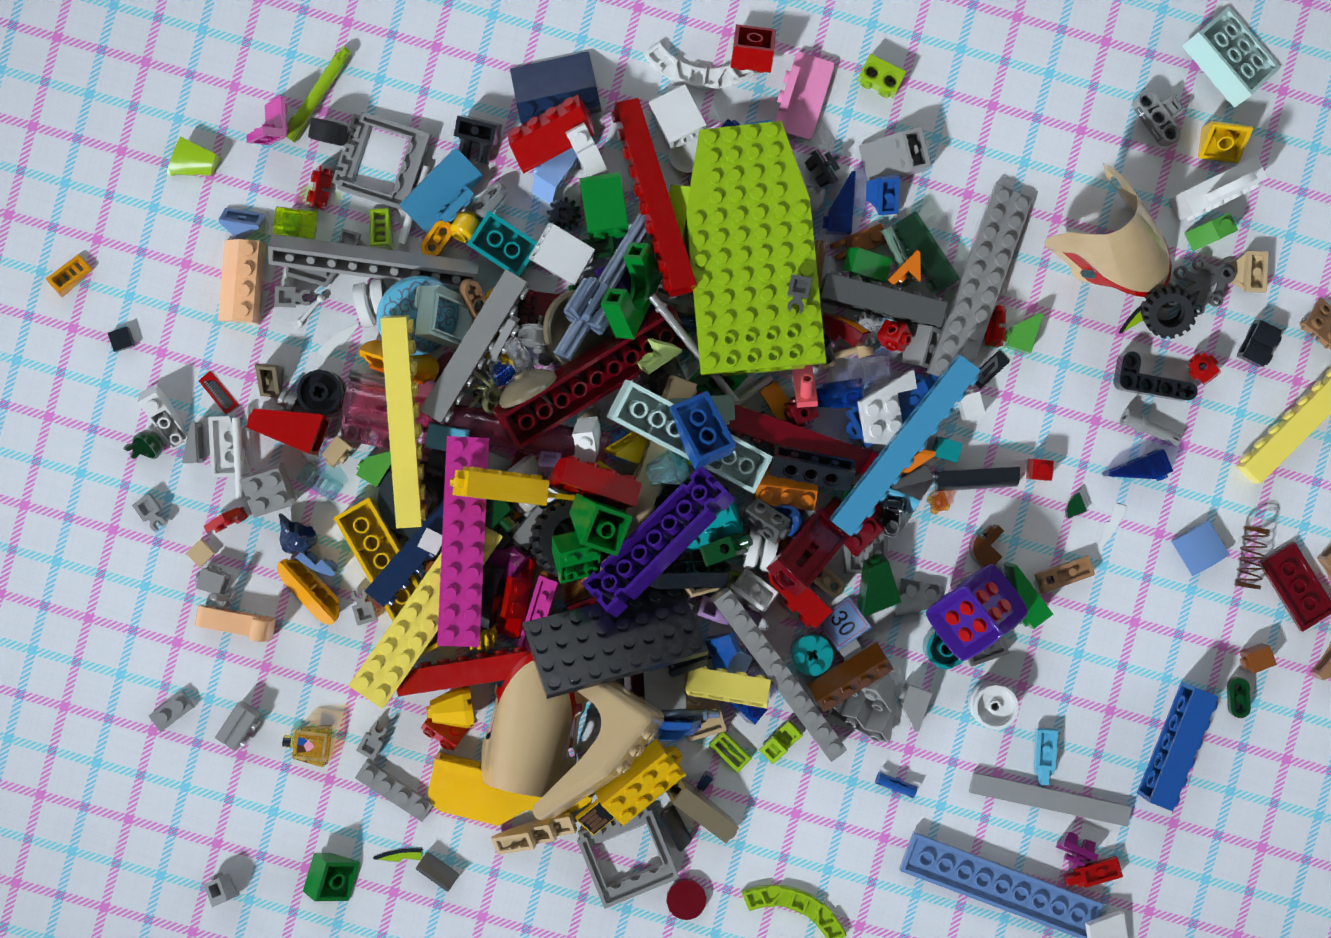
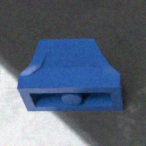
[866,174,900,215]
[704,632,741,670]
[658,718,701,741]

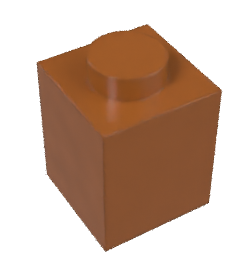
[1239,643,1277,673]

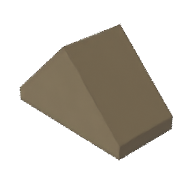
[255,363,284,398]

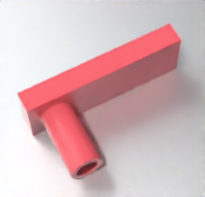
[791,365,818,408]

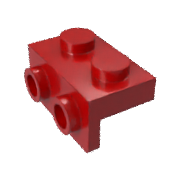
[421,718,470,751]

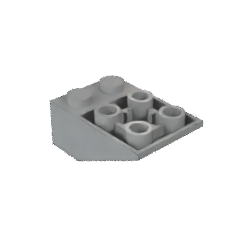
[859,126,931,181]

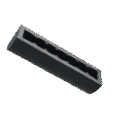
[934,467,1020,492]

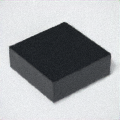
[108,326,135,352]

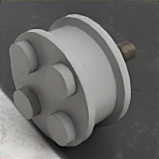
[511,315,554,366]

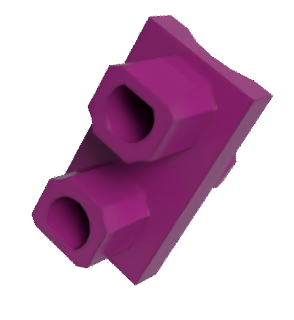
[1056,832,1099,869]

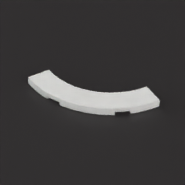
[643,42,756,90]

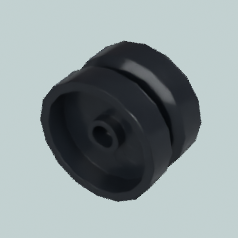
[297,369,348,415]

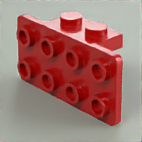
[495,557,535,639]

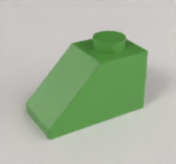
[1184,212,1238,251]
[1004,313,1044,354]
[356,451,392,487]

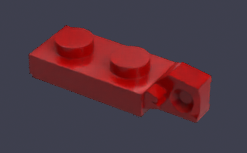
[1063,856,1123,888]

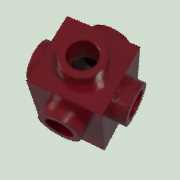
[784,397,819,427]

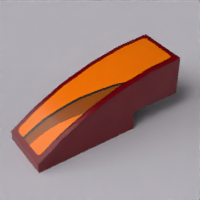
[821,312,871,348]

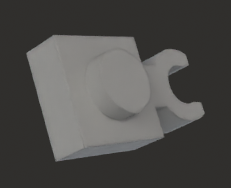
[275,286,311,308]
[132,493,168,531]
[351,588,378,626]
[356,721,388,760]

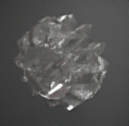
[853,312,881,346]

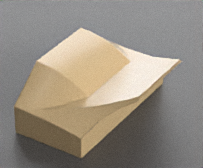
[1231,251,1269,293]

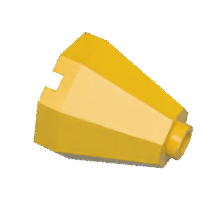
[426,686,475,728]

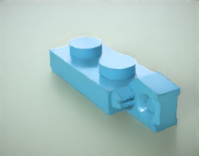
[1034,728,1058,785]

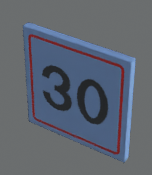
[820,597,872,651]

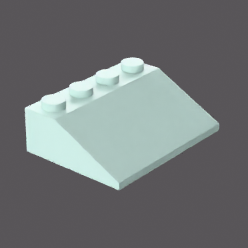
[1183,6,1281,108]

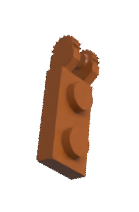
[829,223,887,261]

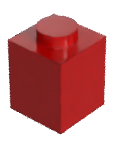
[1026,459,1054,481]

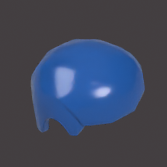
[775,505,802,536]

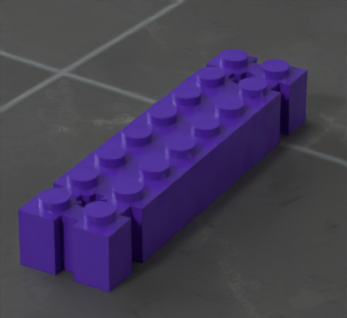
[582,467,736,618]

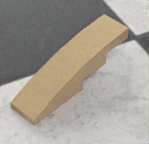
[491,812,577,855]

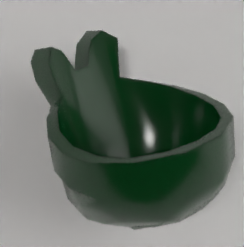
[123,429,163,459]

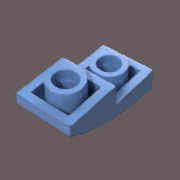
[295,551,340,576]

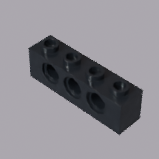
[769,444,856,492]

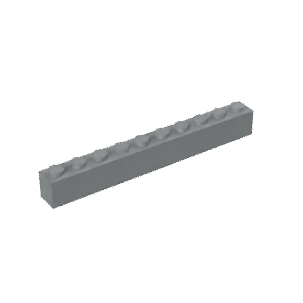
[268,234,479,291]
[710,586,847,762]

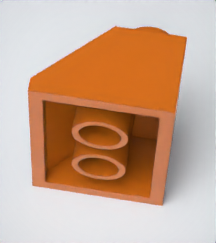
[753,464,818,511]

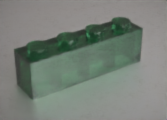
[894,211,960,294]

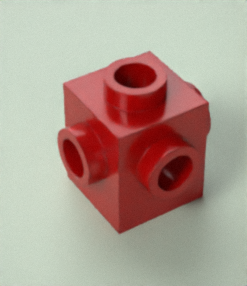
[876,319,912,352]
[1188,352,1221,386]

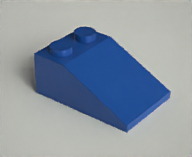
[670,391,736,470]

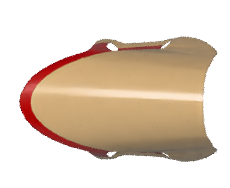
[1045,163,1172,297]
[481,653,586,797]

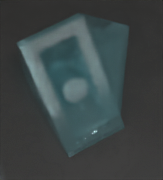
[645,450,691,485]

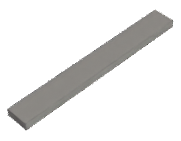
[969,772,1132,827]

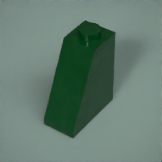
[857,553,902,617]

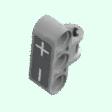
[1132,91,1187,146]

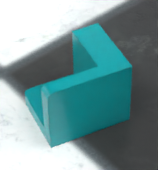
[932,436,963,463]

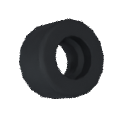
[308,118,348,146]

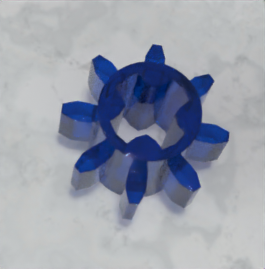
[490,361,516,387]

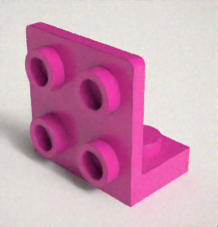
[247,96,288,145]

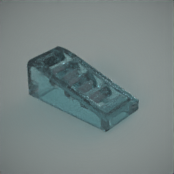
[296,462,344,501]

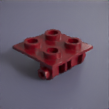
[517,289,561,326]

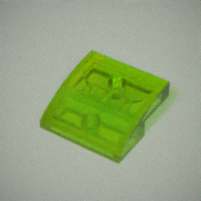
[273,206,318,240]

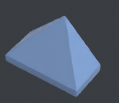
[219,208,265,239]

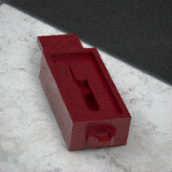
[766,496,849,597]

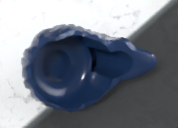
[278,513,317,554]

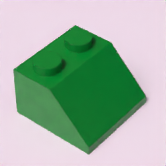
[303,853,360,902]

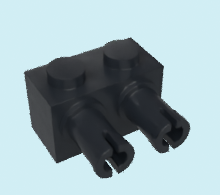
[454,115,502,164]

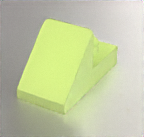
[637,338,682,375]

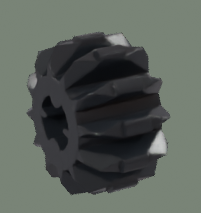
[547,197,582,231]

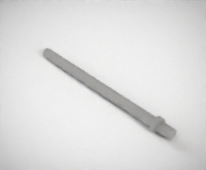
[648,293,739,404]

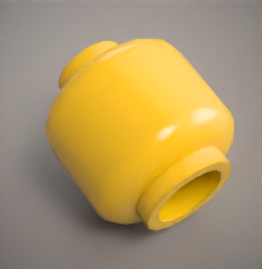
[450,211,480,243]

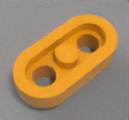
[421,221,453,256]

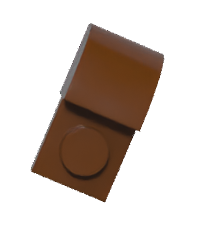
[969,524,1004,568]

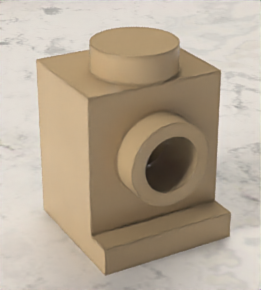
[322,436,357,468]

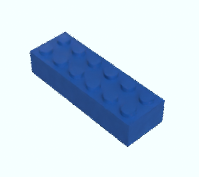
[1137,682,1218,812]

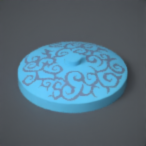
[376,276,458,355]

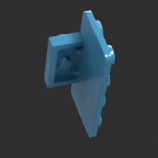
[400,149,483,232]

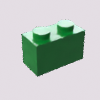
[842,247,892,283]

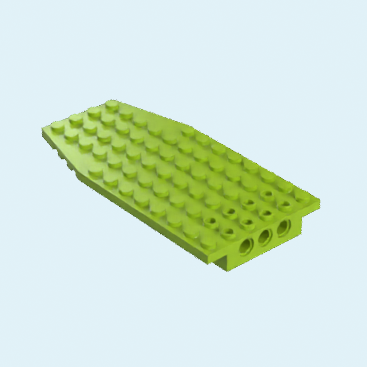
[686,121,826,376]

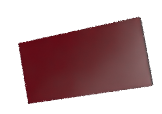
[1258,542,1331,632]

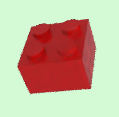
[730,24,776,73]

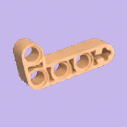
[195,605,276,642]

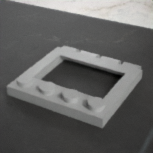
[332,112,432,211]
[577,807,679,909]

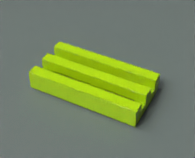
[709,731,752,773]

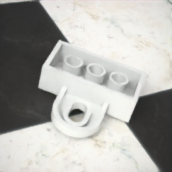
[1168,156,1268,221]

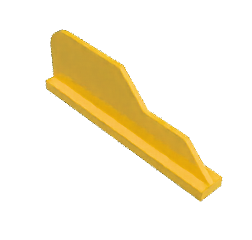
[428,751,594,826]

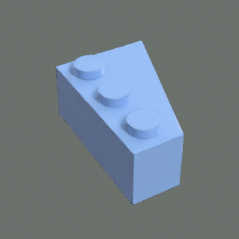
[531,148,579,204]

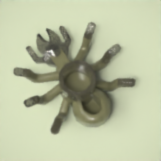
[468,363,514,415]

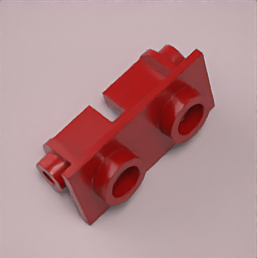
[306,166,333,210]
[984,305,1007,348]

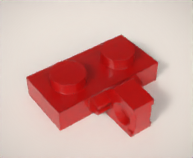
[203,507,248,533]

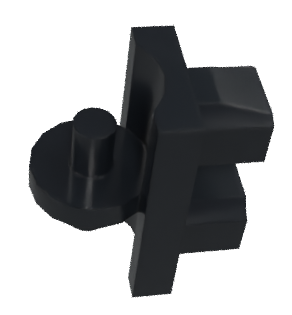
[804,150,841,187]

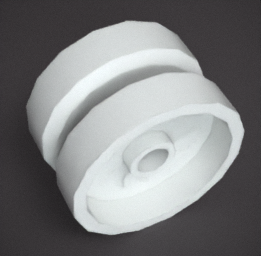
[352,279,388,328]
[743,528,778,572]
[968,681,1019,730]

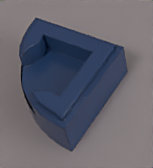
[696,770,713,792]

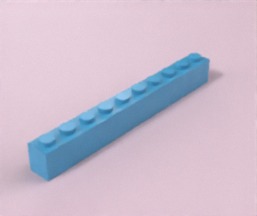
[829,354,981,536]

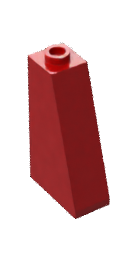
[246,409,332,456]

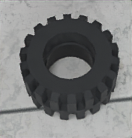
[1140,283,1198,339]

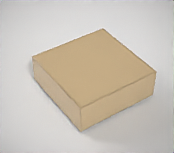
[186,539,216,568]

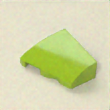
[167,136,221,176]

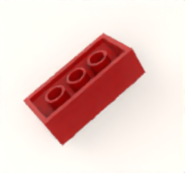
[507,95,595,174]
[547,455,642,509]

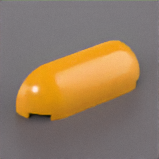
[359,340,439,384]
[277,558,340,625]

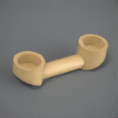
[819,345,874,371]

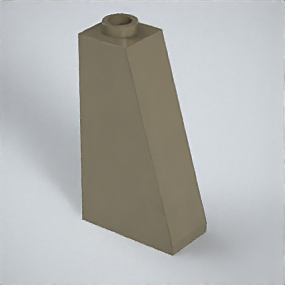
[666,778,739,843]

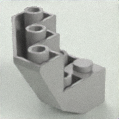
[820,673,896,743]

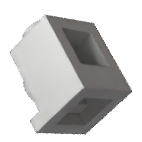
[204,872,240,907]

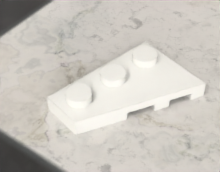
[208,416,252,478]

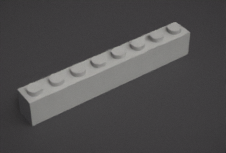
[420,270,529,426]

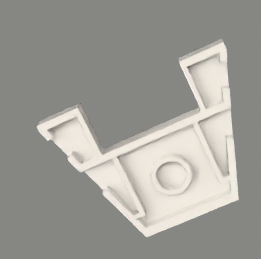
[858,370,927,449]

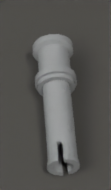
[1119,408,1182,447]

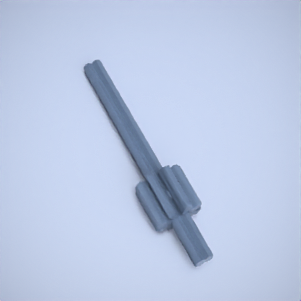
[554,212,648,362]

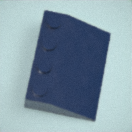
[510,51,602,125]

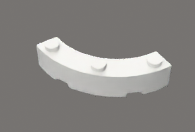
[542,416,601,502]

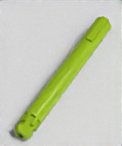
[286,46,351,143]

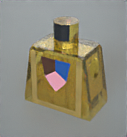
[282,725,333,767]

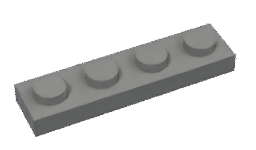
[355,760,434,822]

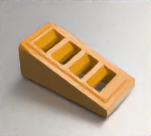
[46,254,93,297]

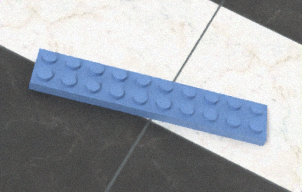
[899,831,1104,938]

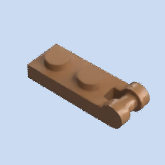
[1034,555,1095,593]

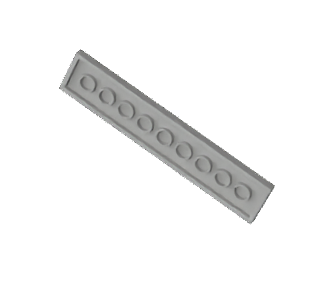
[927,183,1033,377]

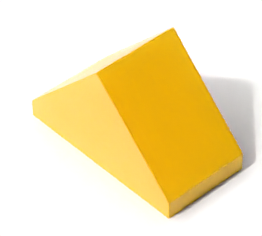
[604,431,648,464]

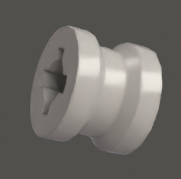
[277,387,300,412]

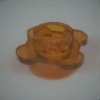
[927,492,950,514]

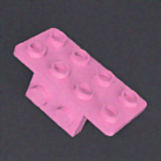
[775,52,834,140]

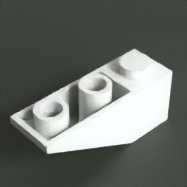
[137,384,188,450]

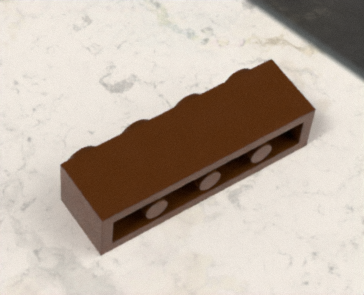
[807,642,894,712]

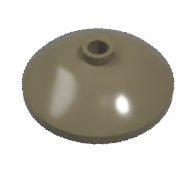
[499,369,557,408]

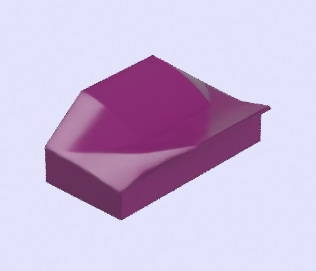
[488,545,530,588]

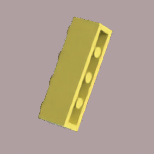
[685,666,772,709]

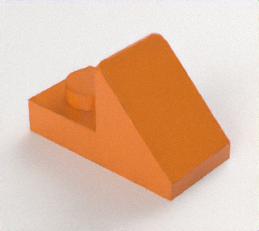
[887,250,921,286]

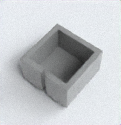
[239,462,297,518]

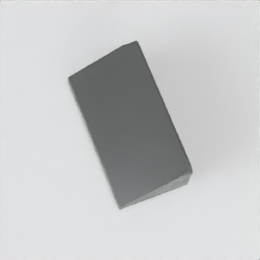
[415,852,459,892]

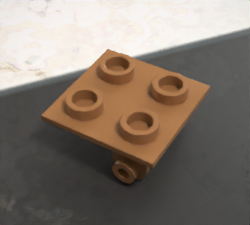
[1299,298,1331,350]

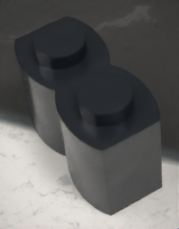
[1236,320,1282,367]

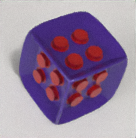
[926,564,1028,661]

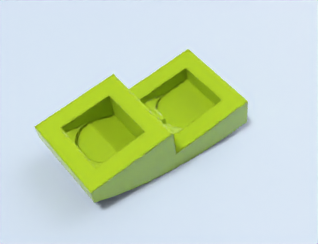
[759,719,803,764]

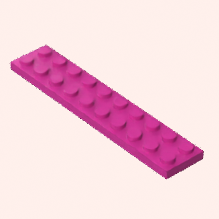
[437,436,489,647]

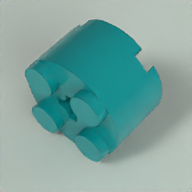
[923,628,963,669]
[791,632,833,676]

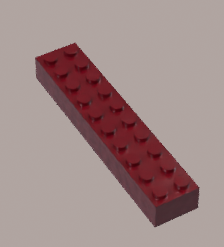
[492,305,686,450]

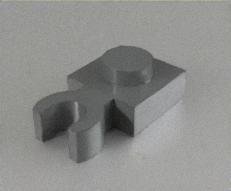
[787,274,812,314]

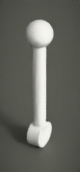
[294,294,325,328]

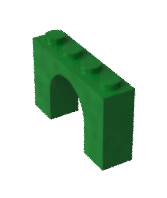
[601,242,662,339]

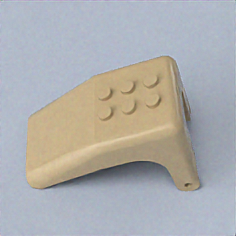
[533,680,664,820]

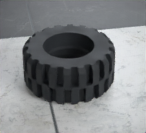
[529,500,608,578]

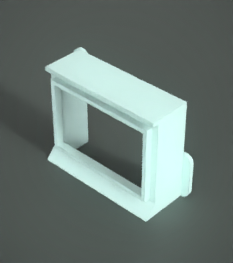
[414,285,479,350]

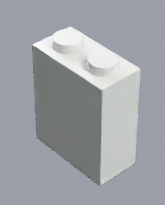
[648,84,707,151]
[528,223,595,285]

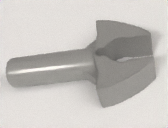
[210,588,237,609]

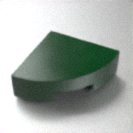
[1065,492,1087,519]

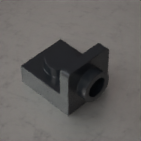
[424,449,446,479]

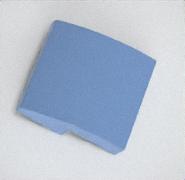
[1172,519,1230,576]

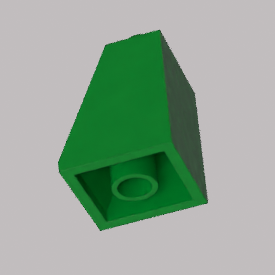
[579,172,629,241]
[569,493,633,556]

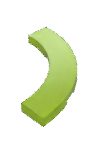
[741,885,847,938]

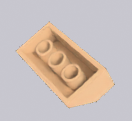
[218,239,266,324]

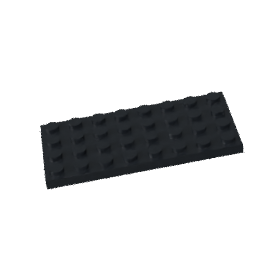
[522,588,708,699]

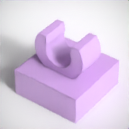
[538,451,561,477]

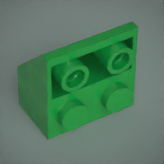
[552,531,600,584]

